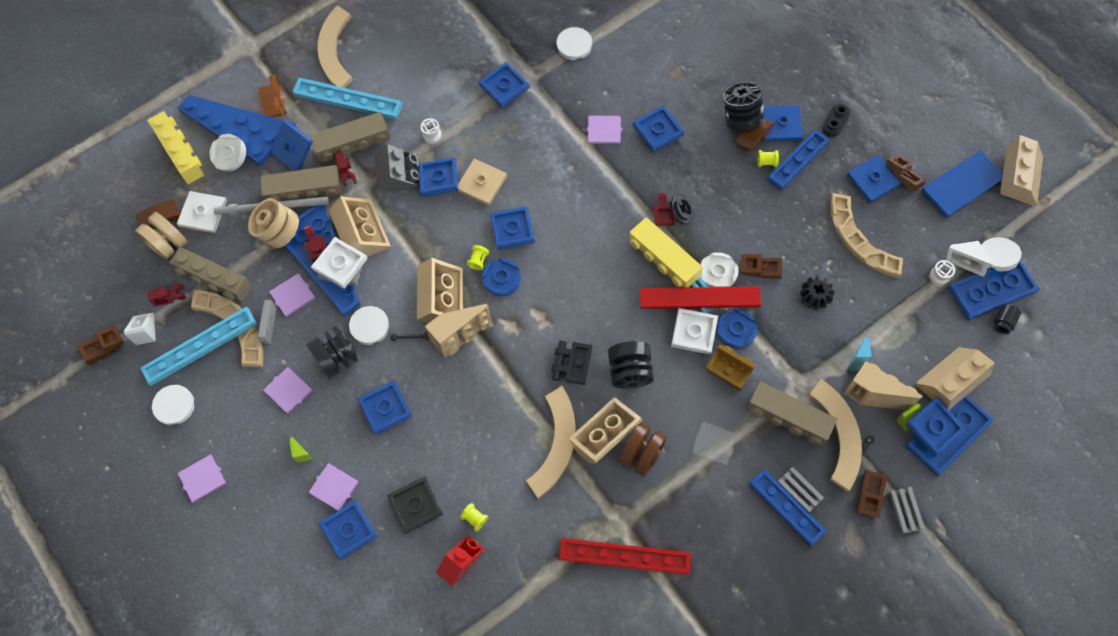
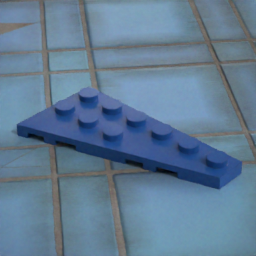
[177,95,297,166]
[285,205,360,317]

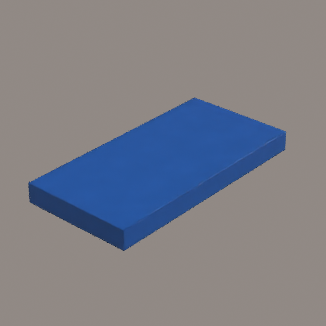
[921,150,1003,219]
[947,260,1040,321]
[905,396,994,477]

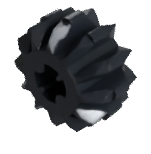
[800,276,835,310]

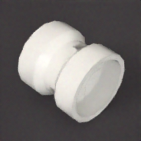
[421,118,441,144]
[929,260,955,286]

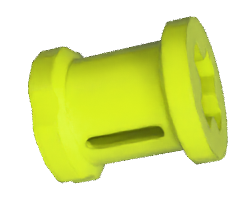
[757,150,779,167]
[467,245,489,271]
[460,503,489,532]

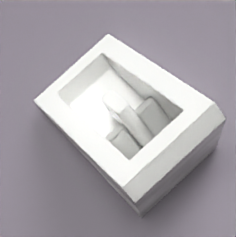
[946,241,990,277]
[124,313,156,345]

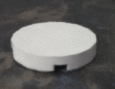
[557,27,592,60]
[209,134,246,172]
[981,237,1022,271]
[700,253,738,287]
[349,306,390,345]
[152,385,195,425]

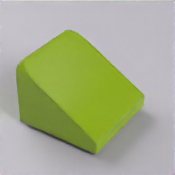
[897,403,921,432]
[289,437,312,463]

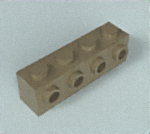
[310,112,390,163]
[261,165,342,201]
[169,247,253,303]
[747,381,838,446]

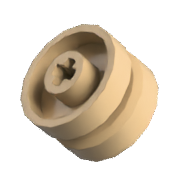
[248,198,299,249]
[135,212,187,261]

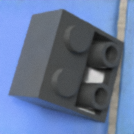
[375,144,420,192]

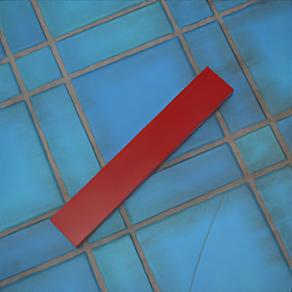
[640,287,761,309]
[559,538,691,576]

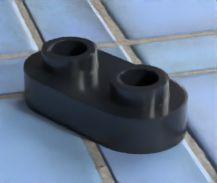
[822,104,850,137]

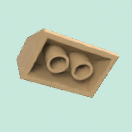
[1000,135,1043,206]
[329,197,391,257]
[417,258,463,323]
[915,347,995,410]
[569,397,642,464]

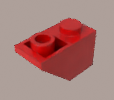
[436,536,485,586]

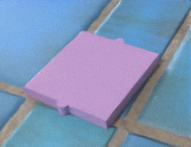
[587,116,623,144]
[269,273,316,317]
[264,367,313,414]
[178,454,226,503]
[309,463,359,511]

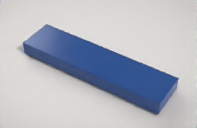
[767,129,830,191]
[749,469,827,547]

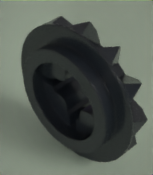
[669,194,694,225]

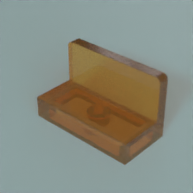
[258,74,287,118]

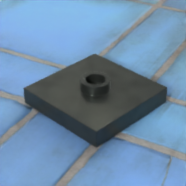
[387,476,444,534]

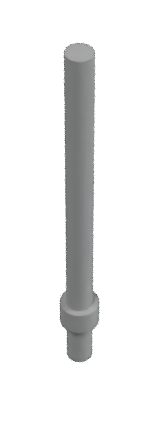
[213,197,329,216]

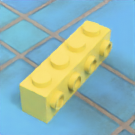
[148,111,204,184]
[629,217,703,288]

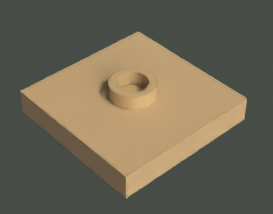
[457,159,507,206]

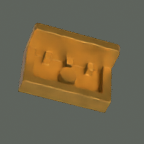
[705,344,755,391]

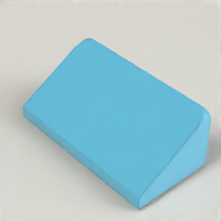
[847,337,872,371]

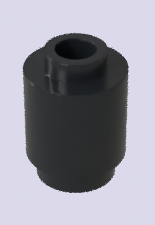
[994,303,1021,335]

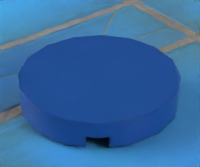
[482,258,521,297]
[717,309,757,349]

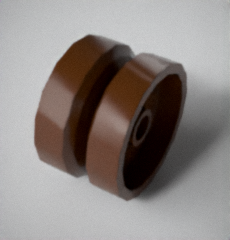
[618,422,667,477]

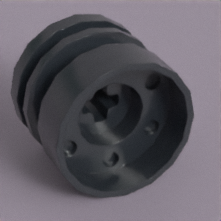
[722,82,765,132]
[306,326,359,379]
[608,341,654,389]

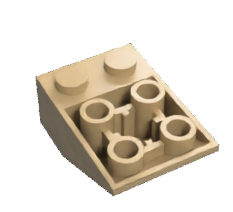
[425,304,491,358]
[844,361,922,410]

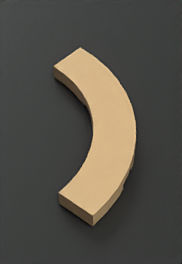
[318,5,353,88]
[830,193,903,278]
[191,290,264,367]
[809,379,862,492]
[526,386,575,499]

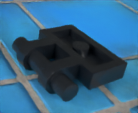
[551,341,593,385]

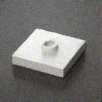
[177,191,227,234]
[311,237,368,289]
[671,308,718,355]

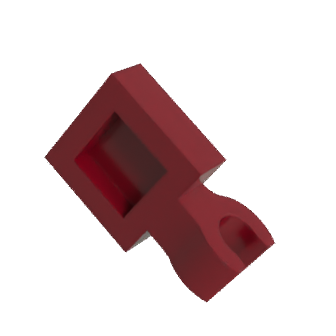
[335,152,357,187]
[653,193,674,226]
[304,225,327,262]
[147,283,186,307]

